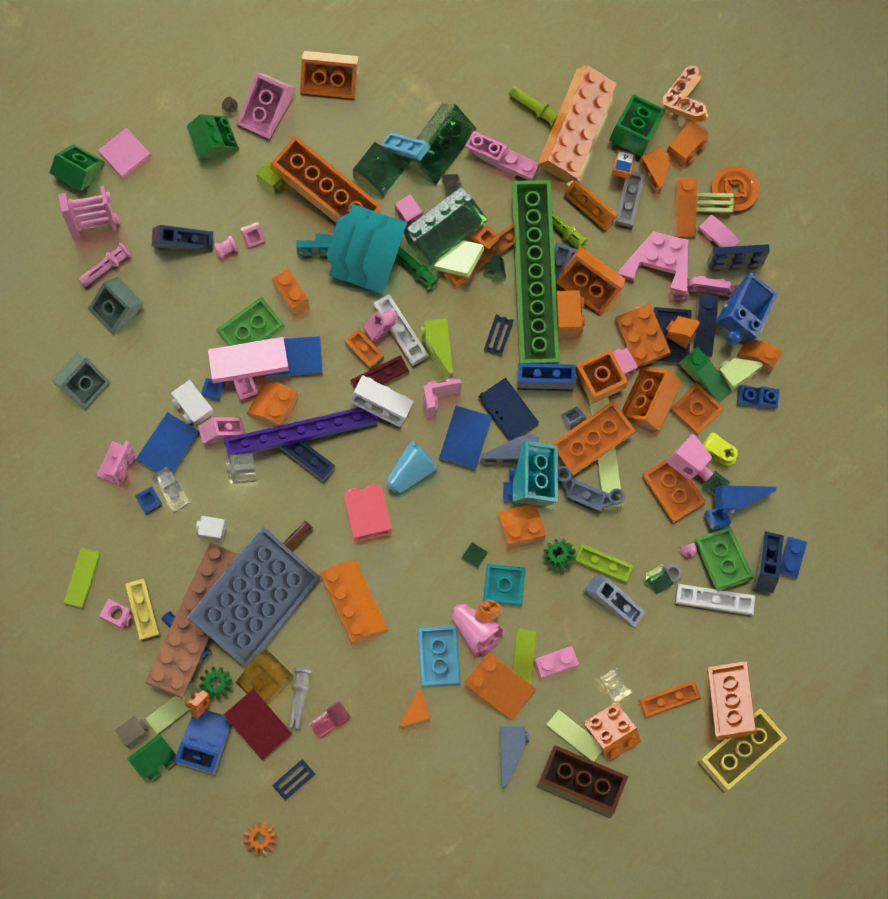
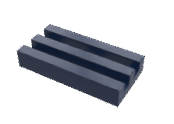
[484,314,514,356]
[272,759,316,801]

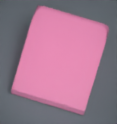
[240,222,265,248]

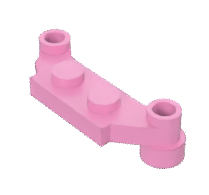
[673,276,739,300]

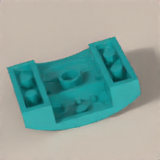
[326,204,407,294]

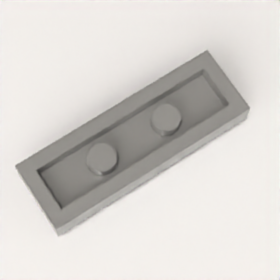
[615,171,645,228]

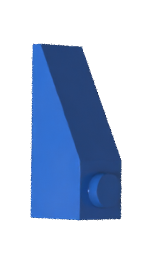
[715,485,776,514]

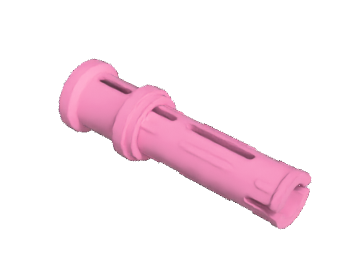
[78,242,131,288]

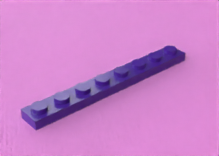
[224,407,378,459]

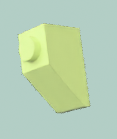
[718,358,763,392]

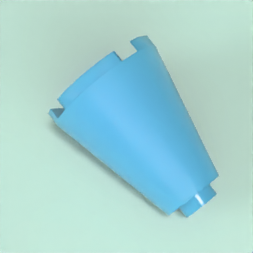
[387,440,439,493]

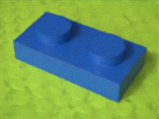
[779,537,807,580]

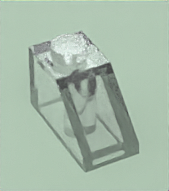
[151,467,190,514]

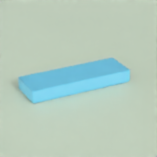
[380,132,431,160]

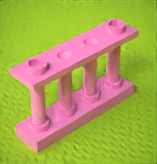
[58,186,119,239]

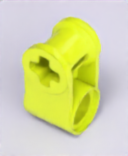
[703,433,738,467]

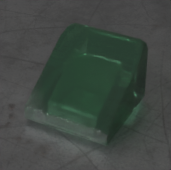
[646,564,673,594]

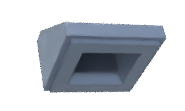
[561,406,587,430]

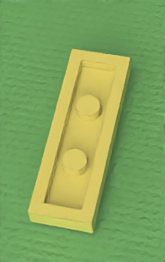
[125,579,160,641]

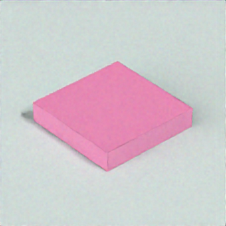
[98,128,151,179]

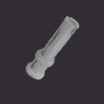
[288,668,312,730]

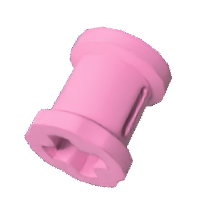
[214,236,238,259]

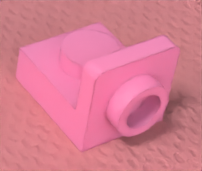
[232,377,258,400]

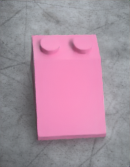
[237,73,295,139]

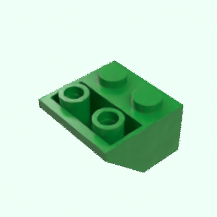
[187,114,239,159]

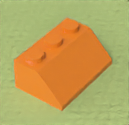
[300,51,359,99]
[555,246,626,315]
[621,367,682,431]

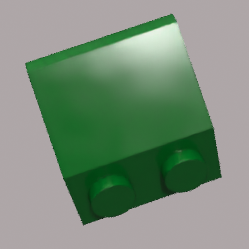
[49,144,105,191]
[127,733,176,782]

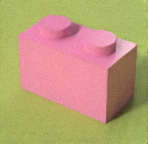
[534,646,579,681]

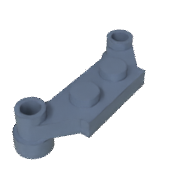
[558,466,625,512]

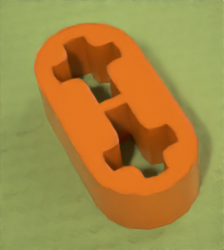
[474,600,502,622]

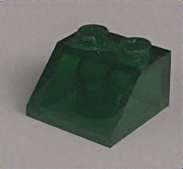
[353,142,405,198]

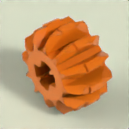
[243,822,277,856]

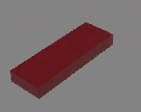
[350,355,409,390]

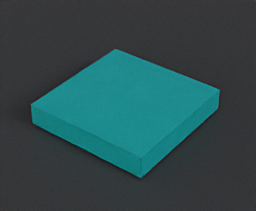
[483,564,525,607]

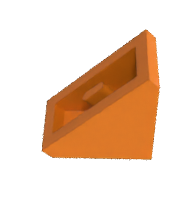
[399,690,430,729]

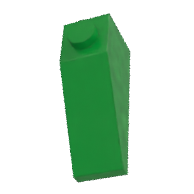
[679,347,731,403]

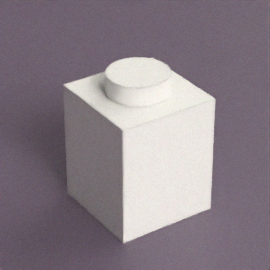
[195,516,226,542]

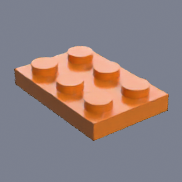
[615,303,671,368]
[642,459,706,523]

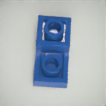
[737,385,779,408]

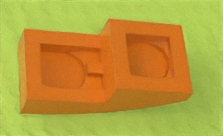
[460,217,501,251]

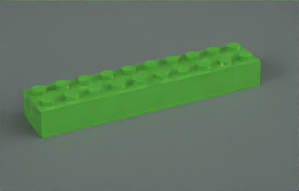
[512,180,559,364]

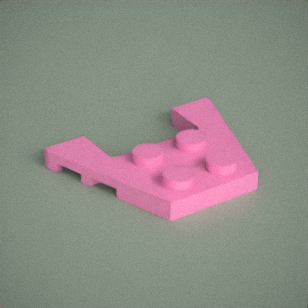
[618,231,689,295]

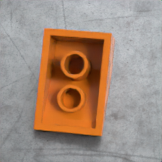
[464,652,536,720]

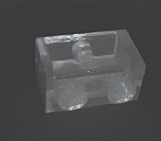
[226,453,257,484]

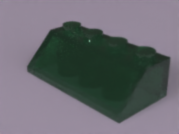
[402,103,477,185]
[404,187,488,265]

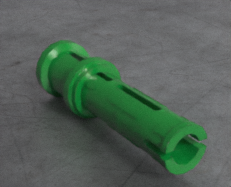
[396,246,440,290]

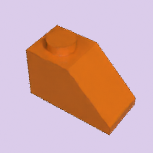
[640,147,671,194]
[666,316,700,349]
[737,340,783,373]

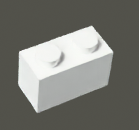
[171,379,214,427]

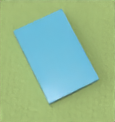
[418,626,461,687]

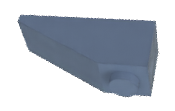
[480,434,539,464]
[584,575,645,627]
[500,726,529,789]

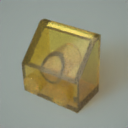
[236,649,294,705]

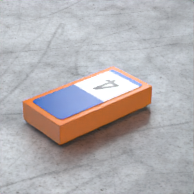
[612,149,636,179]

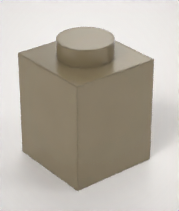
[115,716,148,749]

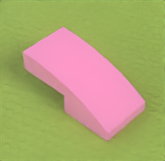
[698,215,740,247]

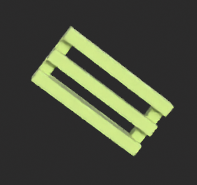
[696,193,734,213]

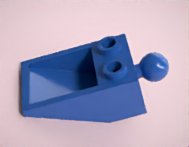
[717,272,778,345]

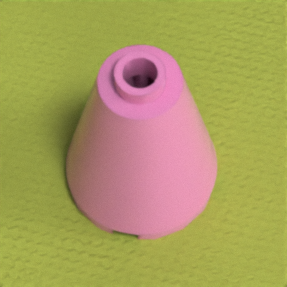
[452,604,505,658]

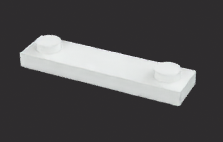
[373,294,429,366]
[675,584,756,616]

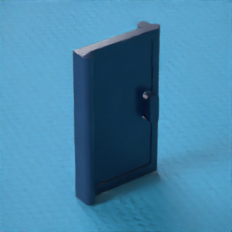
[478,377,539,441]

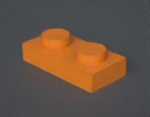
[345,328,384,369]

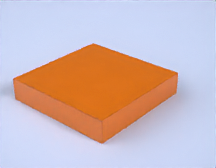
[670,382,724,436]

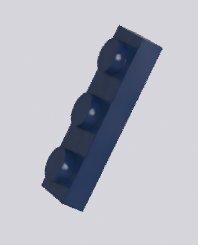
[278,441,335,482]

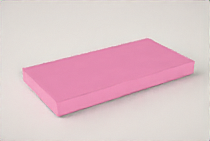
[208,337,289,383]

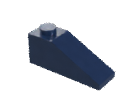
[151,225,213,251]
[694,295,718,357]
[754,531,784,593]

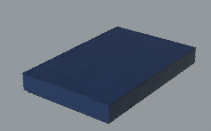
[652,307,692,365]

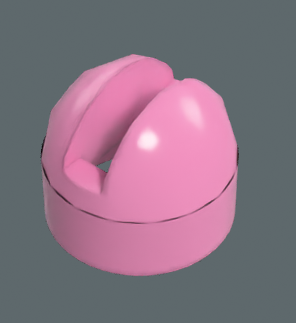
[680,543,697,558]

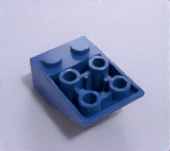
[175,710,231,776]

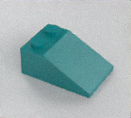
[513,441,558,507]

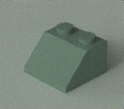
[88,277,143,334]
[51,352,110,409]

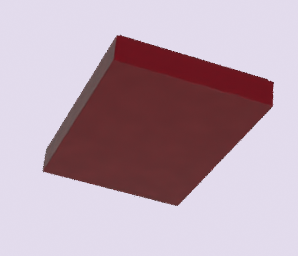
[223,688,292,760]

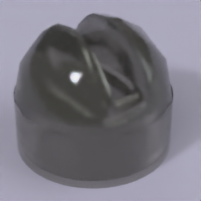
[222,96,238,113]

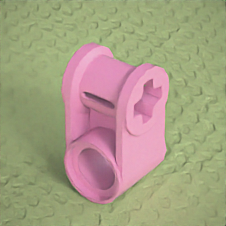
[363,309,397,342]

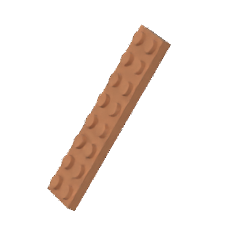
[145,543,238,698]

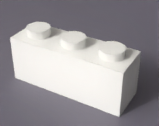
[349,375,413,427]

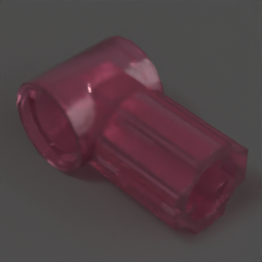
[309,701,351,739]

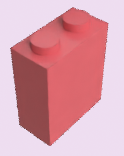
[344,484,392,542]

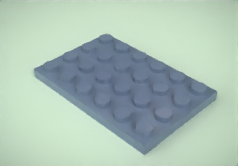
[186,526,320,668]

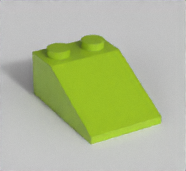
[421,318,453,380]

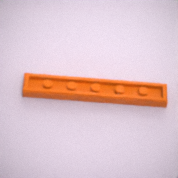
[444,223,515,288]

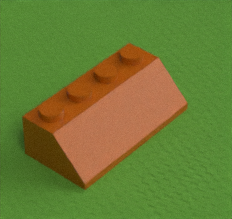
[320,560,388,646]

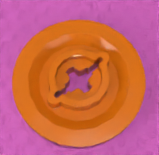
[711,166,760,212]

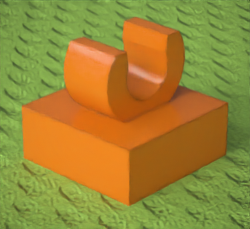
[185,690,209,719]

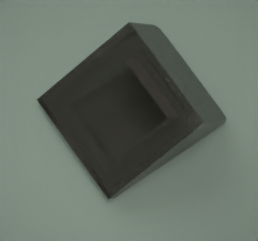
[440,174,464,196]

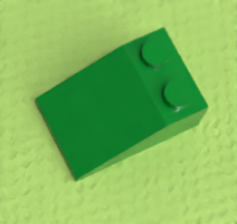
[609,94,665,157]

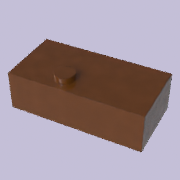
[537,745,628,818]

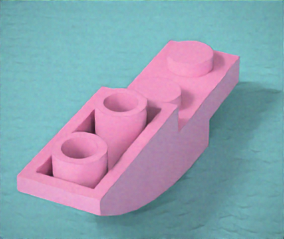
[465,131,540,180]

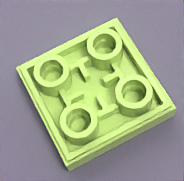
[434,238,484,278]

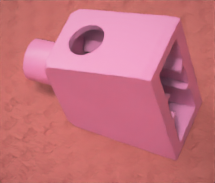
[666,434,713,481]

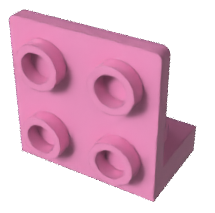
[423,378,462,418]
[96,441,135,486]

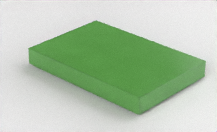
[216,296,285,346]
[694,526,754,592]

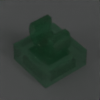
[484,254,506,279]

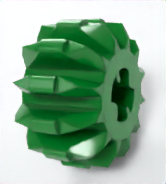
[543,539,576,572]
[199,667,233,701]

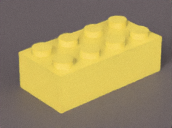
[699,708,787,792]

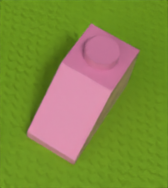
[198,417,245,444]

